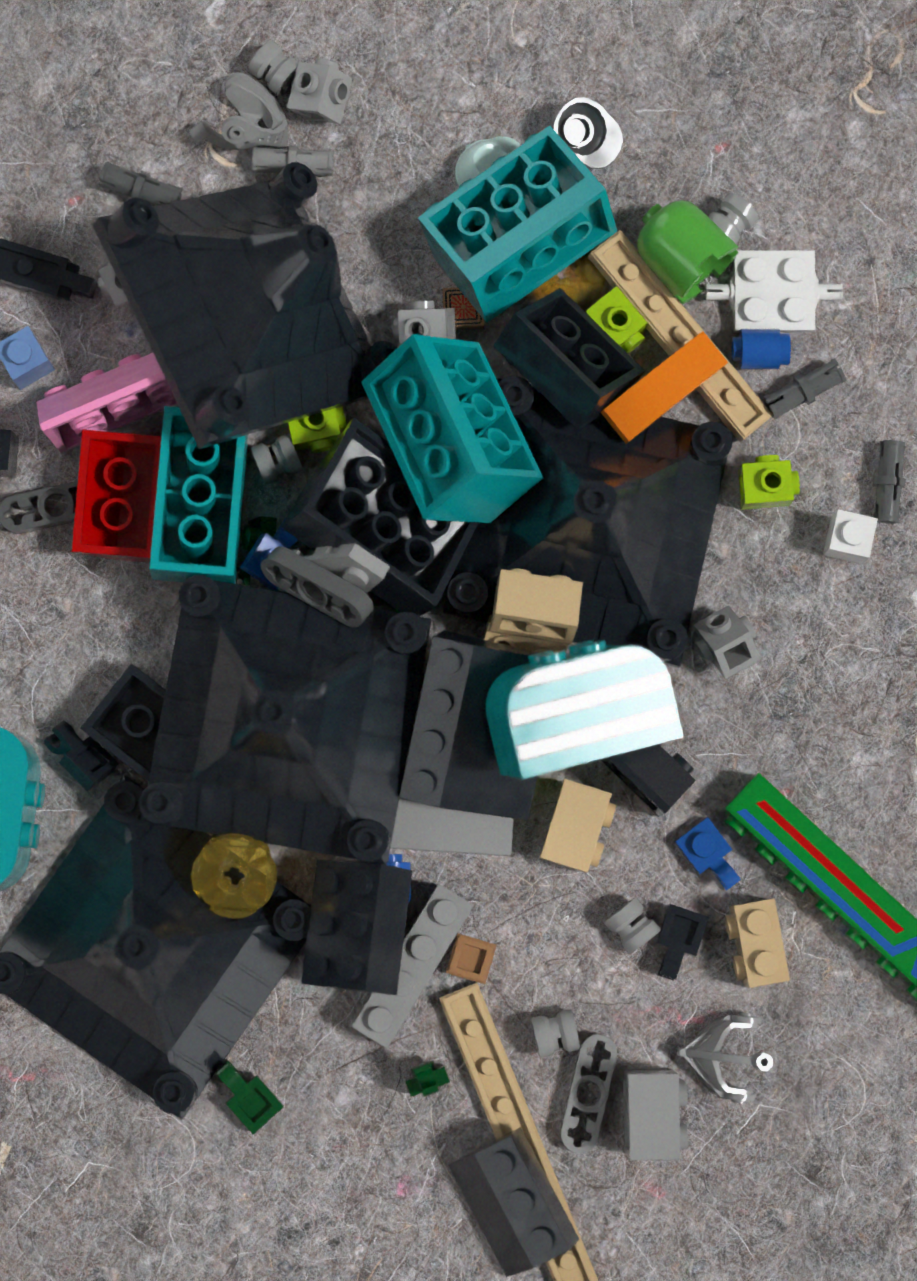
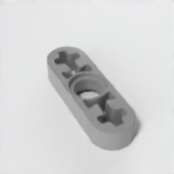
[560,1034,617,1154]

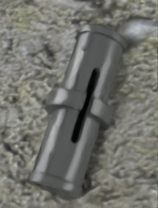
[99,162,183,206]
[763,358,846,420]
[873,440,906,524]

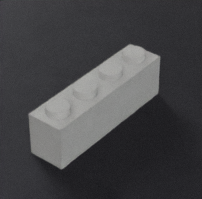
[391,798,514,856]
[352,884,474,1048]

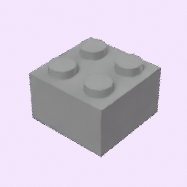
[623,1069,688,1161]

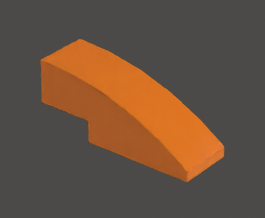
[601,331,728,444]

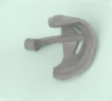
[190,72,288,149]
[677,1013,773,1103]

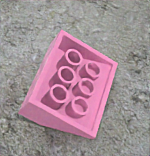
[36,353,177,453]

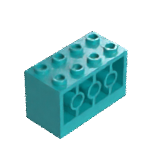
[418,125,617,323]
[361,334,543,523]

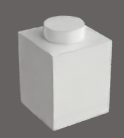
[823,509,878,564]

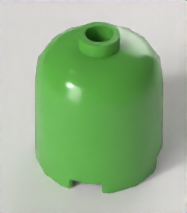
[637,200,739,304]

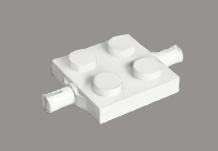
[705,250,843,333]

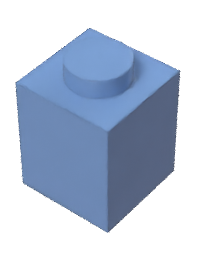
[0,326,55,390]

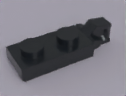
[0,238,98,301]

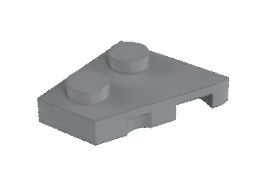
[292,543,390,593]

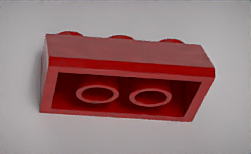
[72,430,162,563]

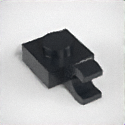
[43,720,119,792]
[656,904,709,980]

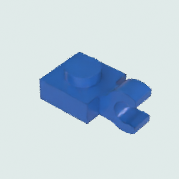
[240,518,298,591]
[674,817,741,891]

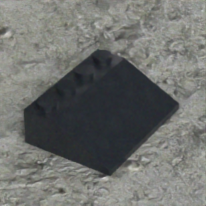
[281,417,479,616]
[399,630,538,820]

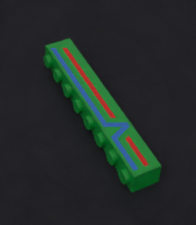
[722,773,917,1002]

